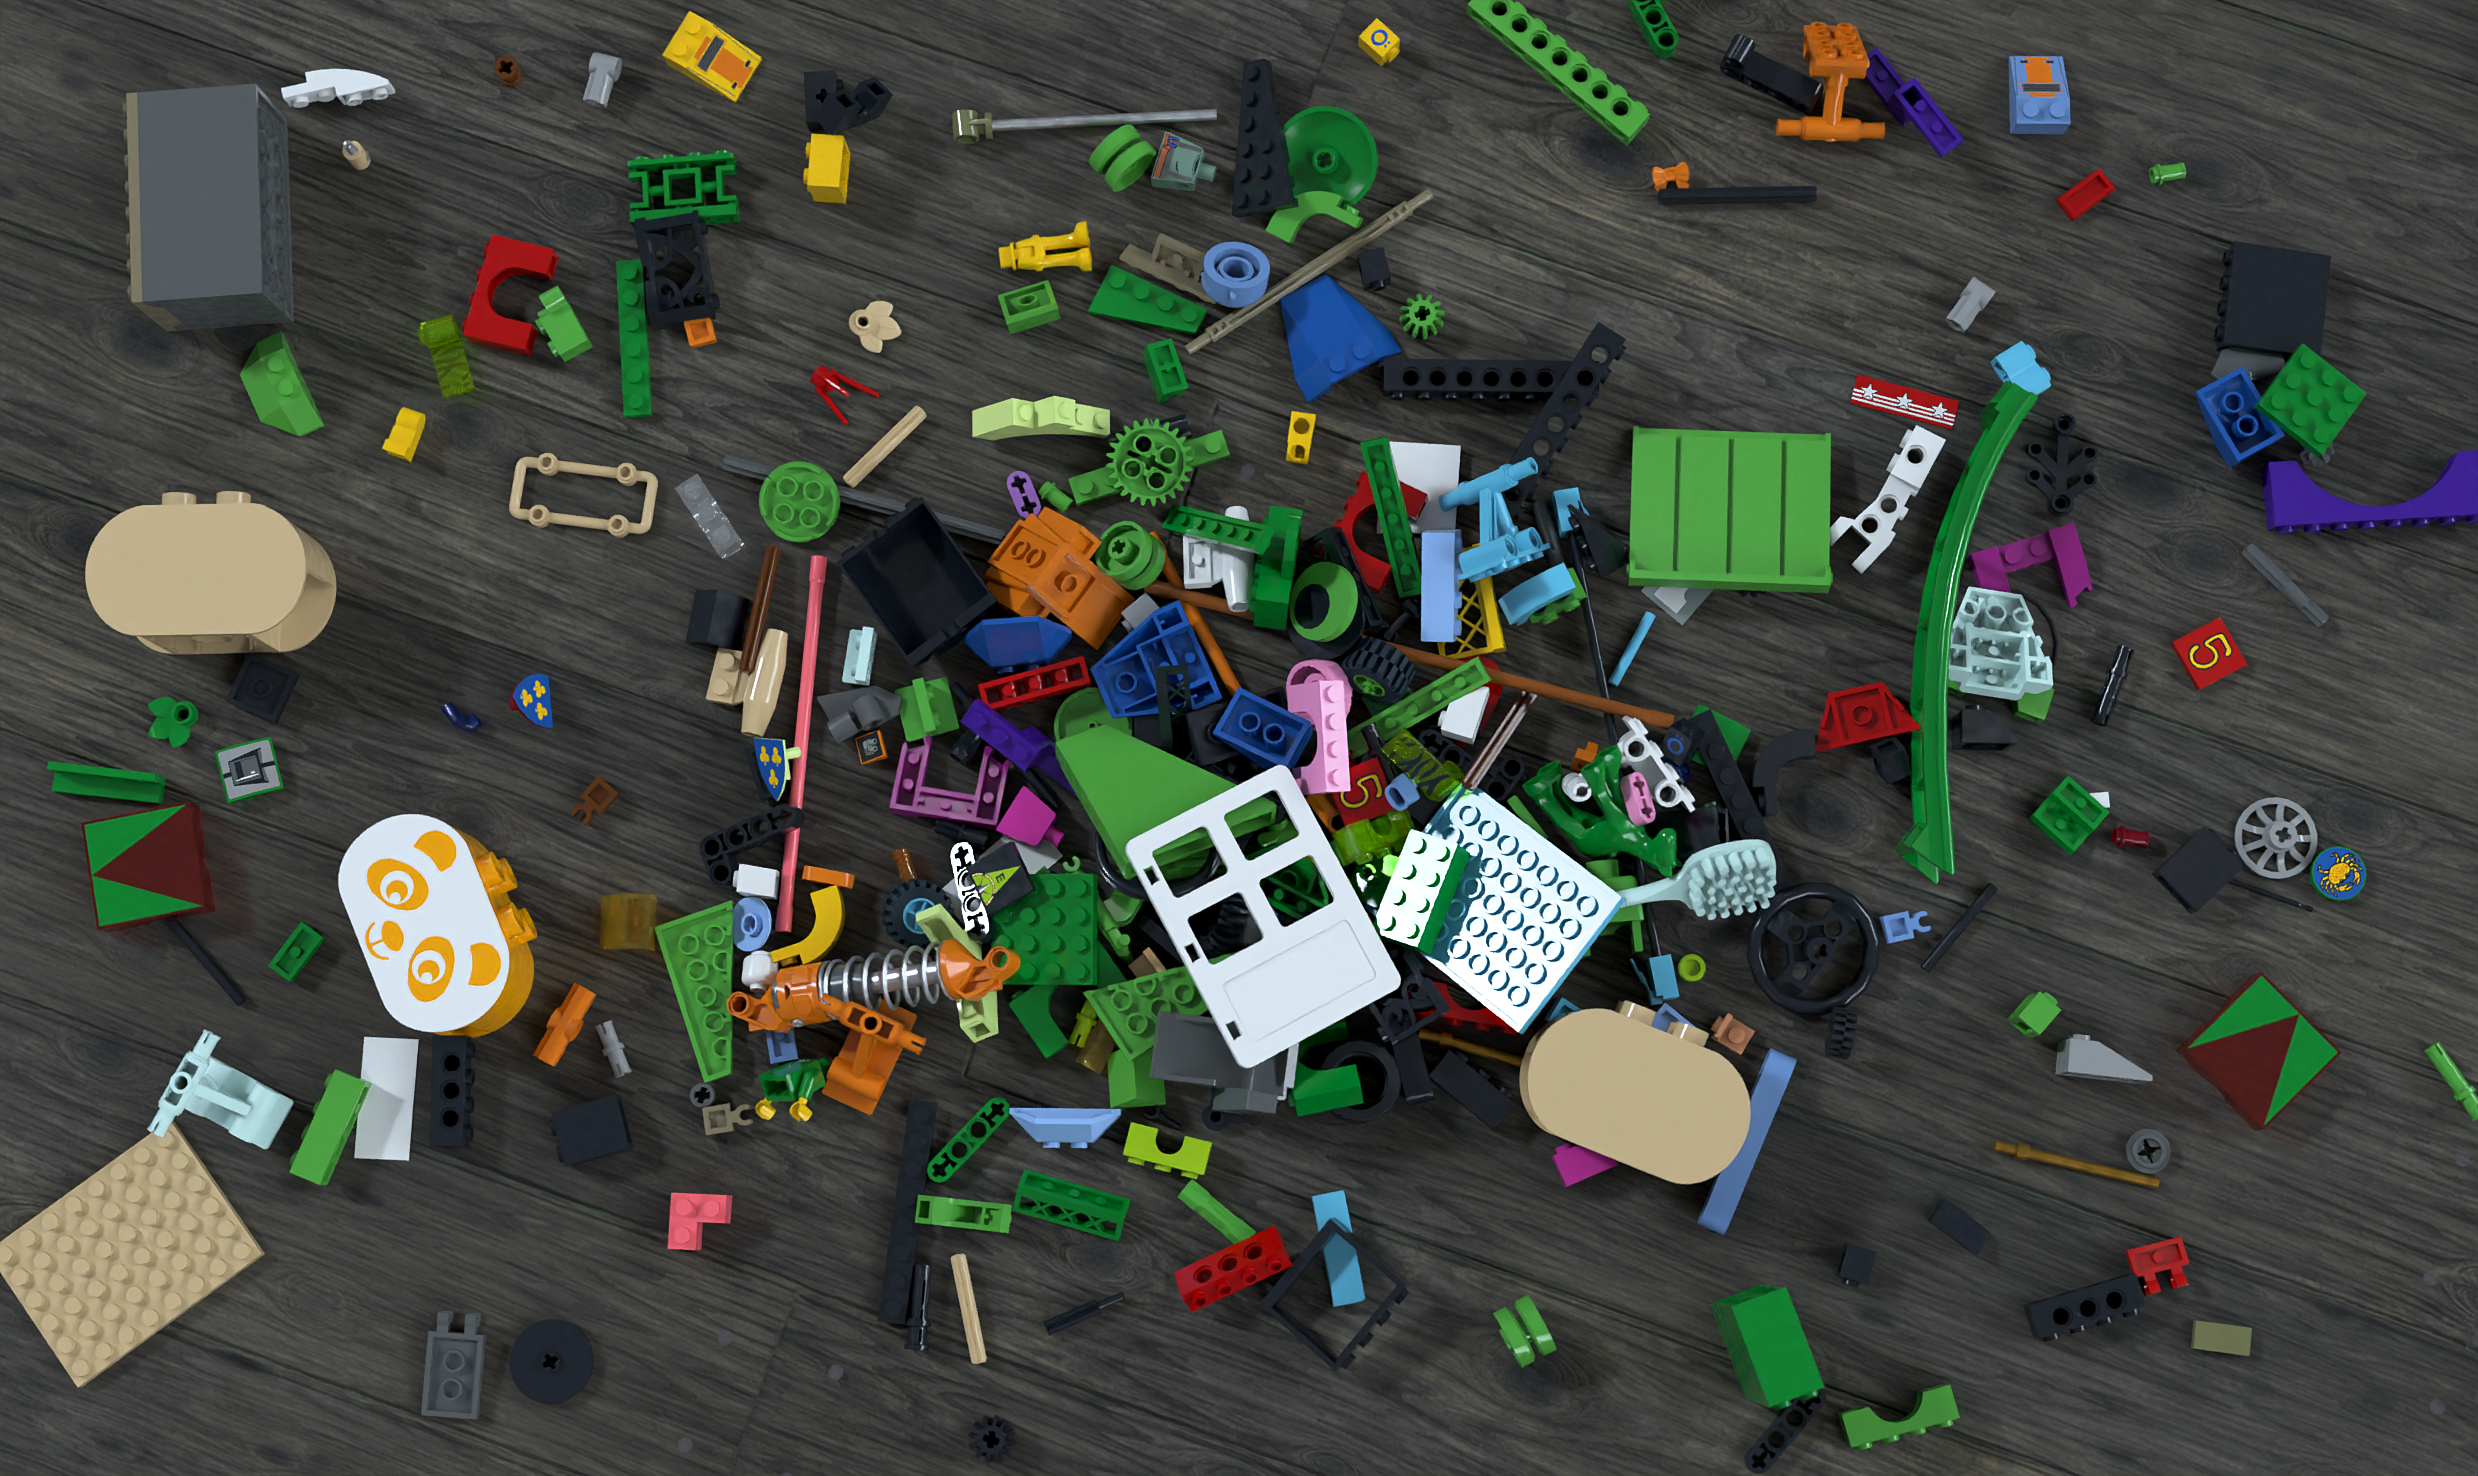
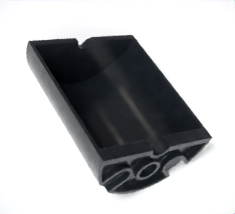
[837,497,999,667]

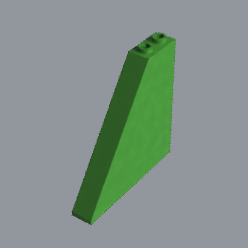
[1055,724,1277,879]

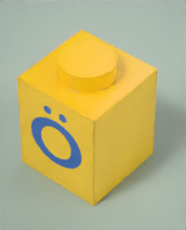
[1358,18,1400,66]

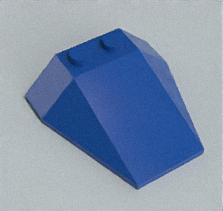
[1280,274,1402,403]
[1091,600,1223,719]
[963,616,1073,675]

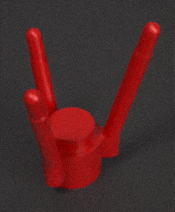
[810,365,879,425]

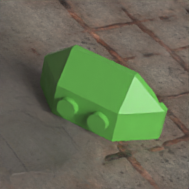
[240,332,324,437]

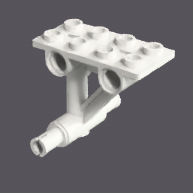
[1562,715,1695,812]

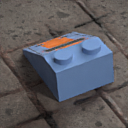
[2008,56,2070,134]

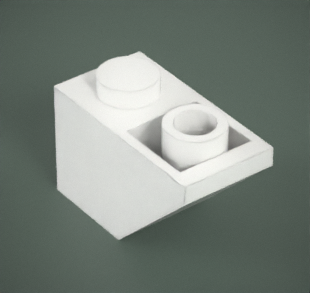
[733,864,780,900]

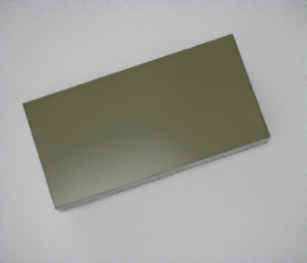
[2191,1320,2252,1356]

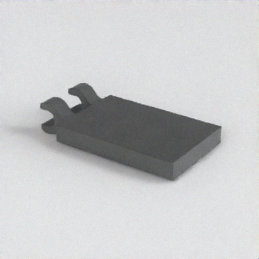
[421,1310,486,1419]

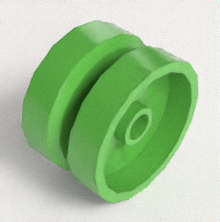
[1088,124,1157,192]
[1095,521,1165,590]
[1493,1295,1557,1368]

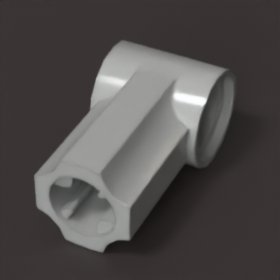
[583,52,622,108]
[1945,277,1996,333]

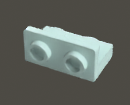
[842,626,878,686]

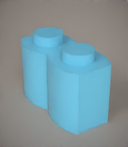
[1991,341,2051,396]

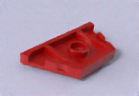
[1815,682,1920,753]

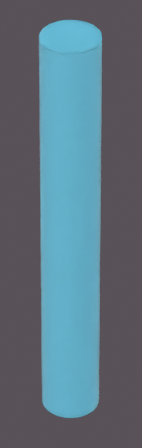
[1608,611,1656,687]

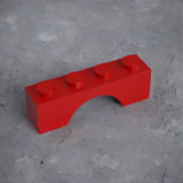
[1415,982,1517,1035]

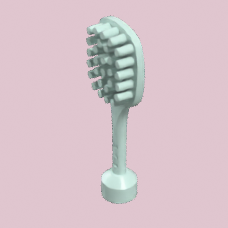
[1616,839,1776,920]

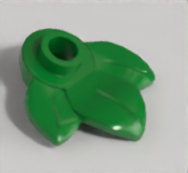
[148,697,198,748]

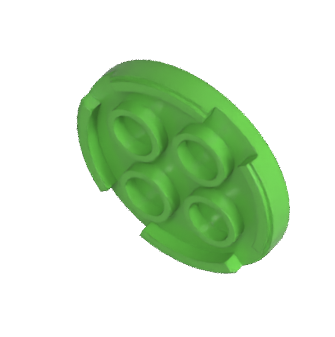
[759,461,840,542]

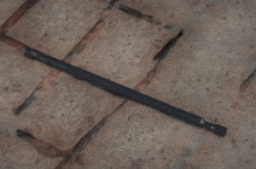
[2228,879,2313,912]

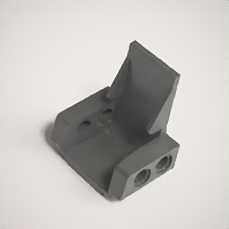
[1149,1011,1299,1114]

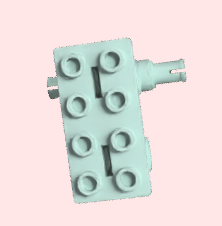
[147,1029,294,1149]

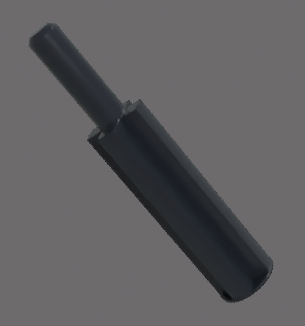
[1043,1292,1125,1336]

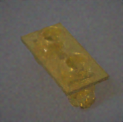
[1076,1018,1116,1074]

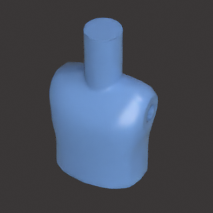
[1385,773,1420,811]

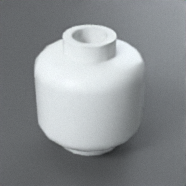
[742,951,779,993]

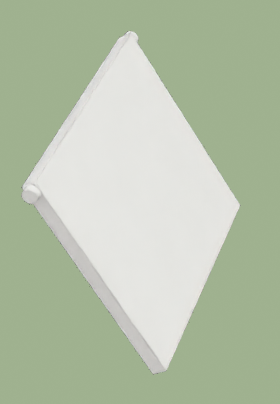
[1377,442,1461,534]

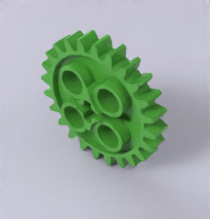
[1105,418,1193,506]

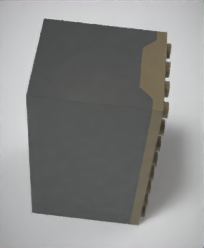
[123,84,294,332]

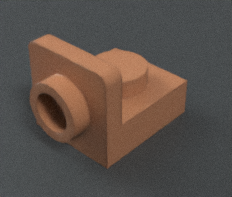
[1711,1013,1755,1055]

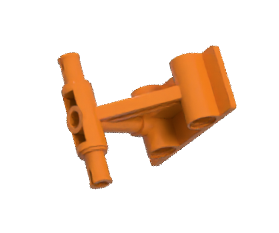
[1776,22,1885,142]
[817,993,927,1115]

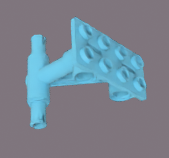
[1438,457,1551,583]

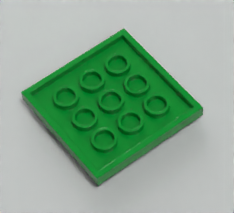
[991,874,1098,985]

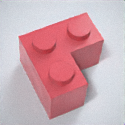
[668,1193,732,1250]

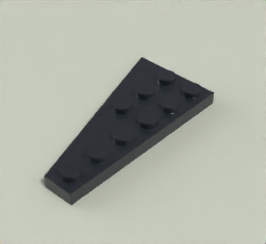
[1231,59,1299,218]

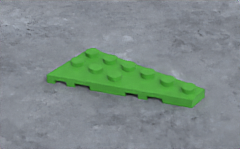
[654,900,734,1083]
[1083,950,1242,1063]

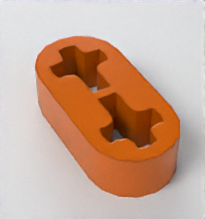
[802,866,855,889]

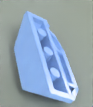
[1010,1108,1122,1148]

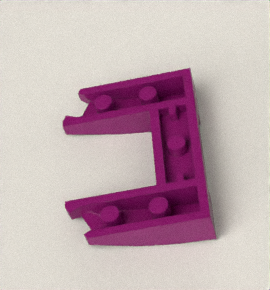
[1967,523,2092,609]
[889,736,1010,831]

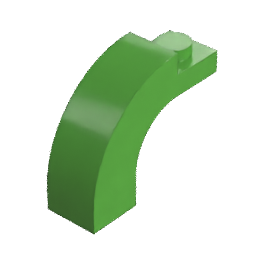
[1266,191,1364,243]
[915,1195,1012,1233]

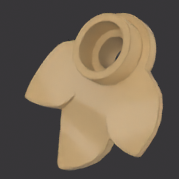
[849,301,902,353]

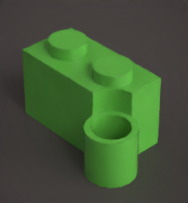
[535,285,593,362]

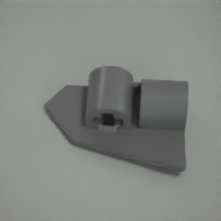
[2210,347,2285,384]
[817,685,903,743]

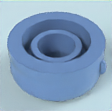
[1201,242,1270,308]

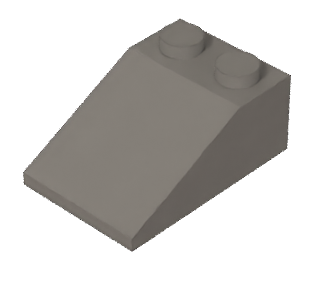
[2055,1034,2153,1084]

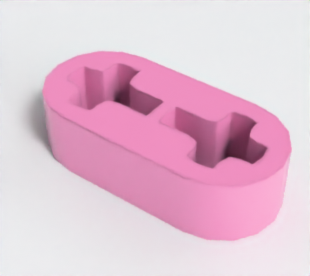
[1620,772,1656,826]

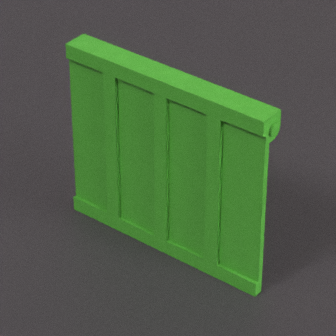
[1626,426,1833,593]

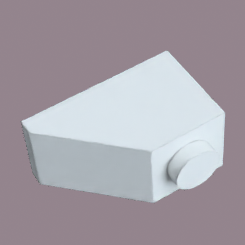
[1438,686,1490,745]

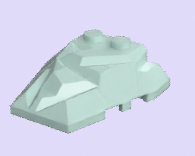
[1948,587,2053,700]

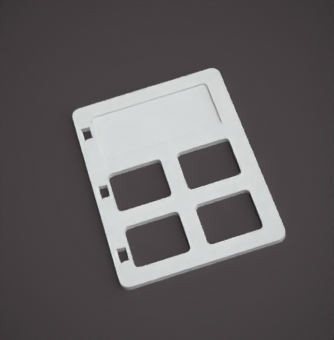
[1125,765,1401,1069]

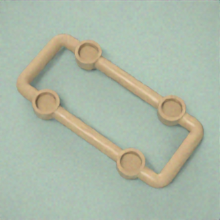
[509,453,658,538]

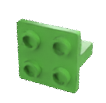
[895,677,959,742]

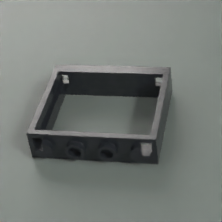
[1259,1218,1411,1371]

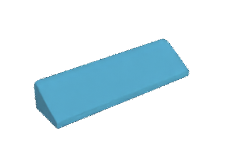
[1312,1190,1366,1307]

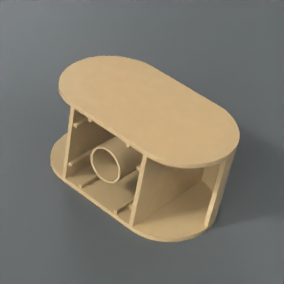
[85,491,336,655]
[1519,1000,1751,1184]

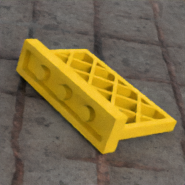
[1421,543,1506,660]

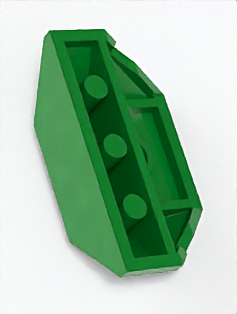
[1244,844,1331,920]

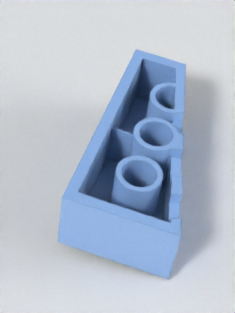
[1421,529,1463,642]

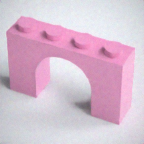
[1287,680,1351,795]

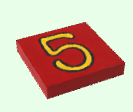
[2170,617,2247,691]
[1332,757,1395,829]

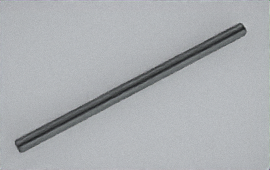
[722,455,1006,545]

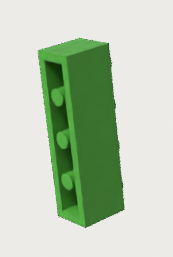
[289,1069,372,1185]

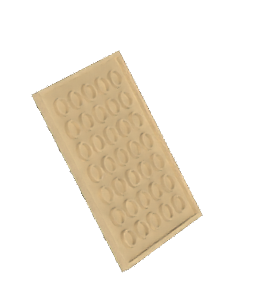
[0,1120,265,1388]

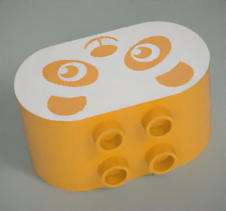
[338,814,537,1038]

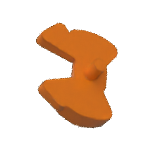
[1652,162,1689,192]

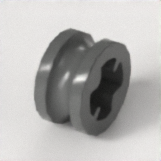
[690,1083,716,1108]

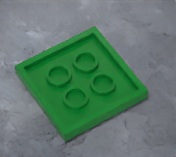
[2254,344,2367,457]

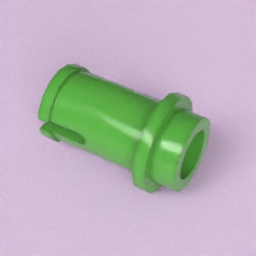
[2149,162,2186,185]
[1038,481,1074,513]

